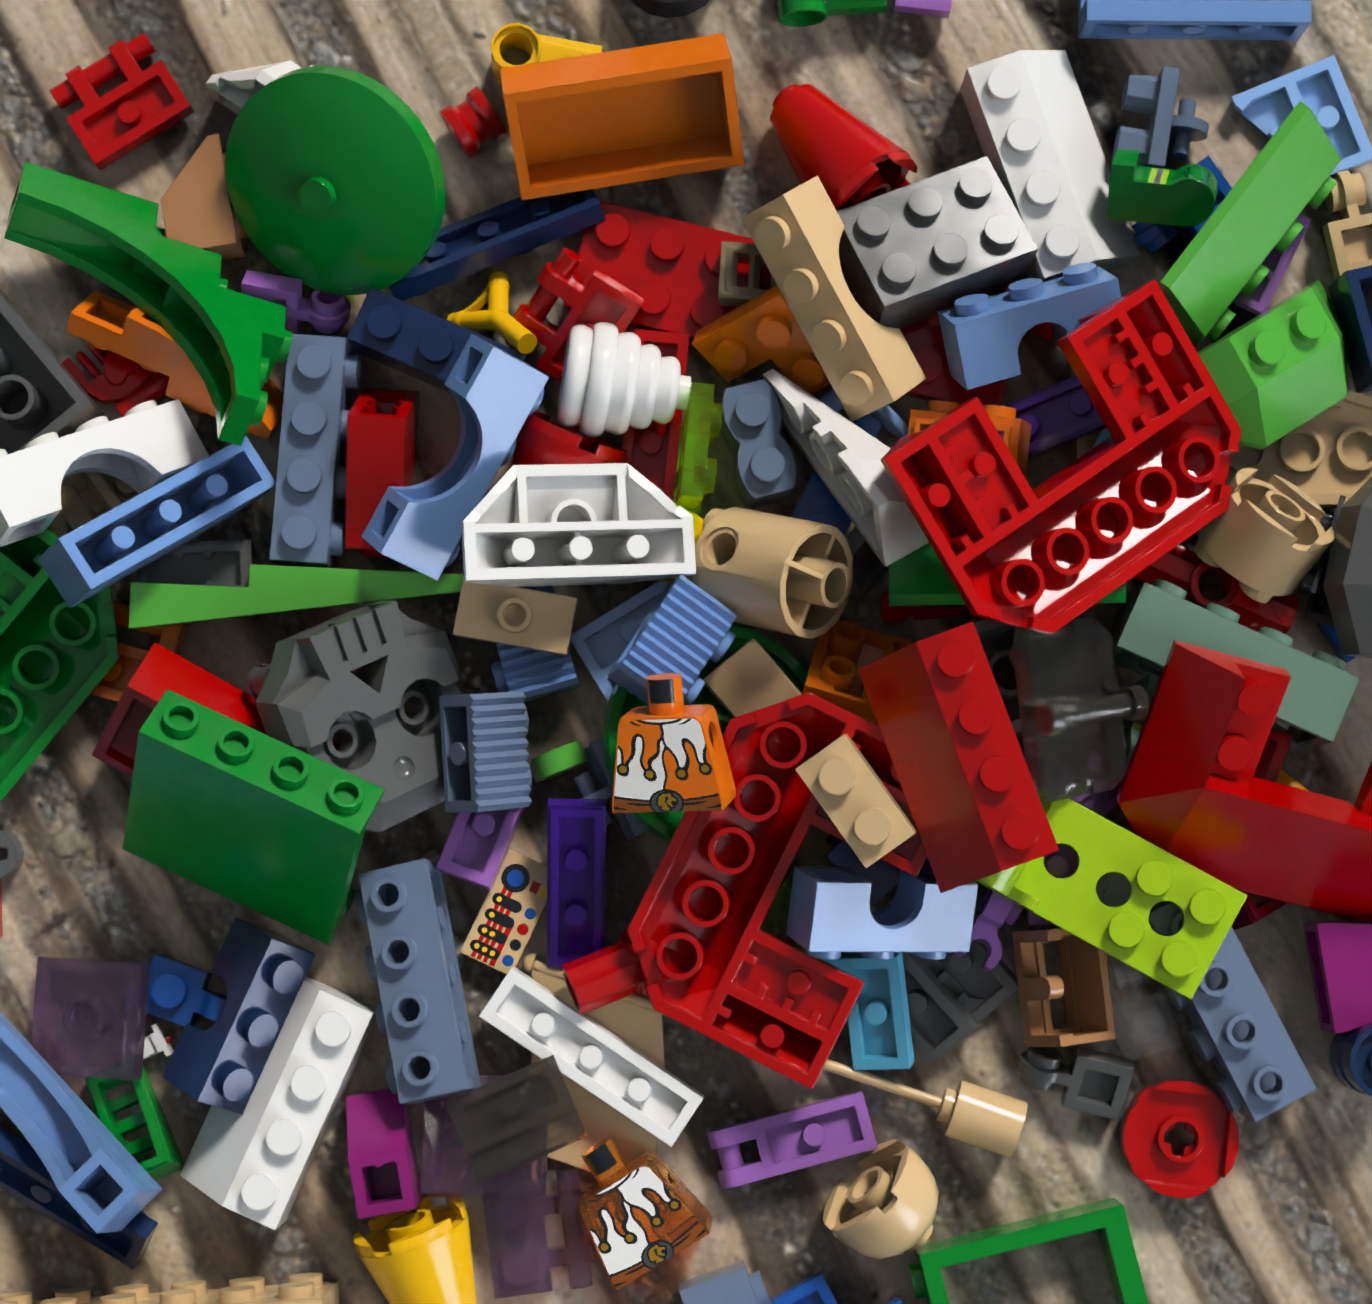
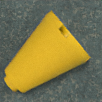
[353,1194,477,1304]

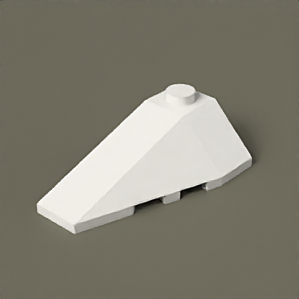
[763,369,929,567]

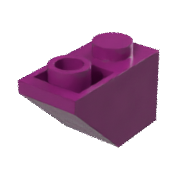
[346,1088,423,1219]

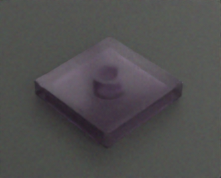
[31,956,150,1081]

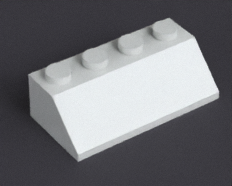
[960,50,1141,281]
[180,976,376,1230]

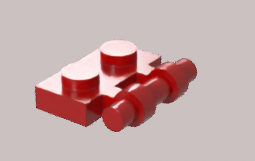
[49,32,194,170]
[505,248,645,382]

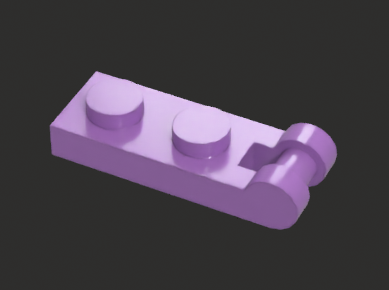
[706,1090,878,1189]

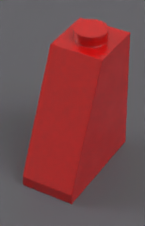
[345,387,420,557]

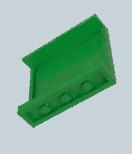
[122,689,385,945]

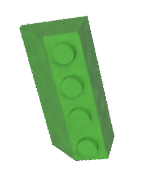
[1158,101,1341,348]

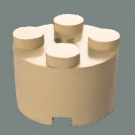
[1194,468,1335,603]

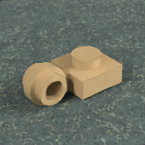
[1322,170,1372,280]

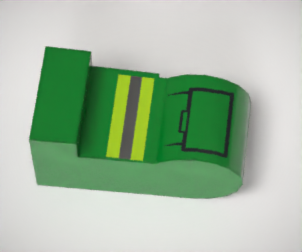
[1106,148,1218,227]

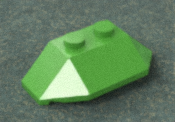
[1197,280,1347,450]

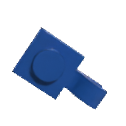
[135,954,227,1027]

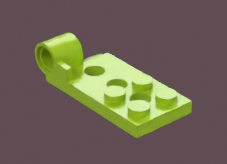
[976,782,1248,1000]

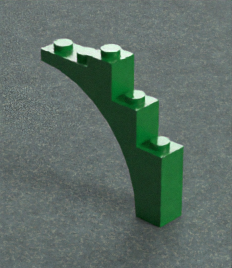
[4,162,293,446]

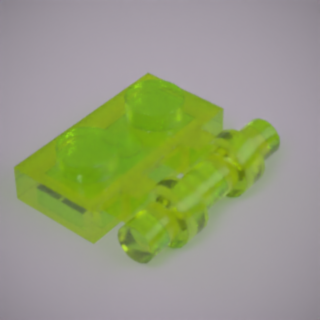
[675,382,723,516]

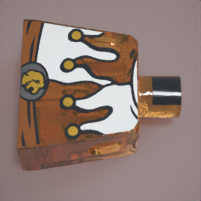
[578,1137,713,1291]

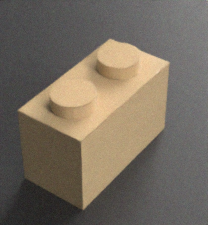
[795,734,917,868]

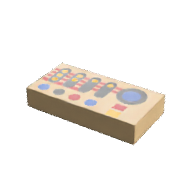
[460,848,547,974]

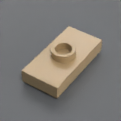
[453,577,578,656]

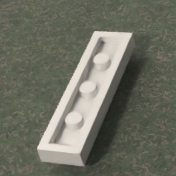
[479,966,704,1147]

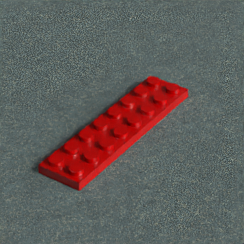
[565,201,1009,406]

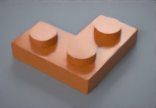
[692,285,830,394]

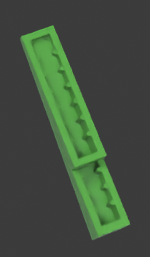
[128,564,464,629]

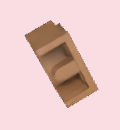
[1012,927,1116,1047]

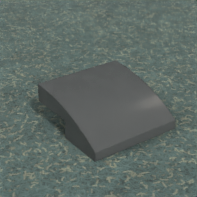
[902,942,1019,1065]

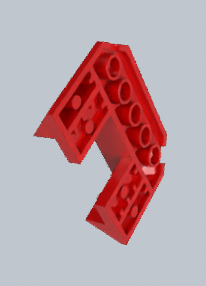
[880,279,1241,634]
[1116,640,1372,923]
[627,692,927,1089]

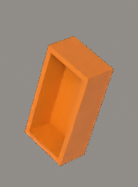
[500,33,745,200]

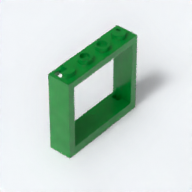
[908,1197,1148,1304]

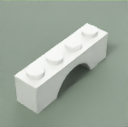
[0,399,209,547]

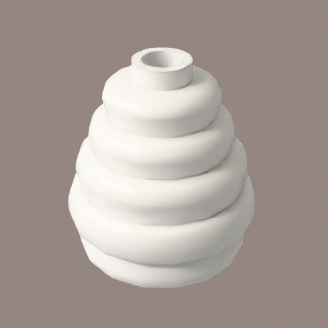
[557,322,691,437]

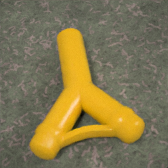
[446,271,537,354]

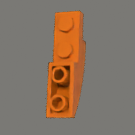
[66,290,284,440]

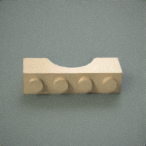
[741,175,926,422]

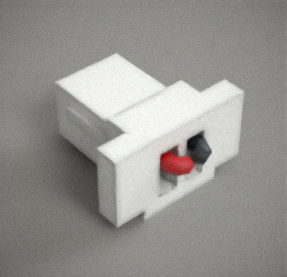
[132,1022,174,1061]

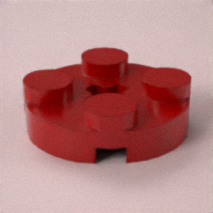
[1120,1079,1239,1198]

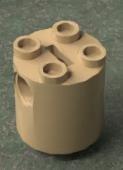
[684,507,853,639]

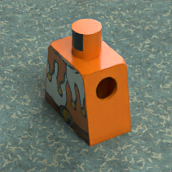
[612,673,736,813]

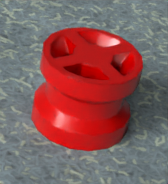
[439,87,507,159]

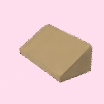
[702,639,802,718]

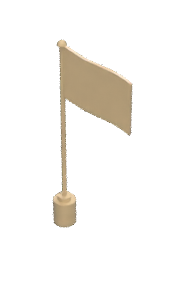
[522,953,1028,1194]

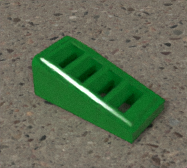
[84,1055,184,1181]

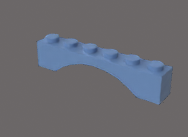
[0,1011,162,1234]

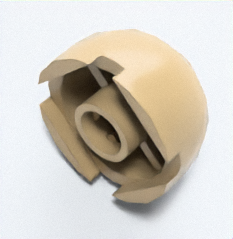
[822,1139,939,1259]

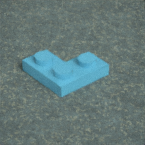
[822,952,915,1070]

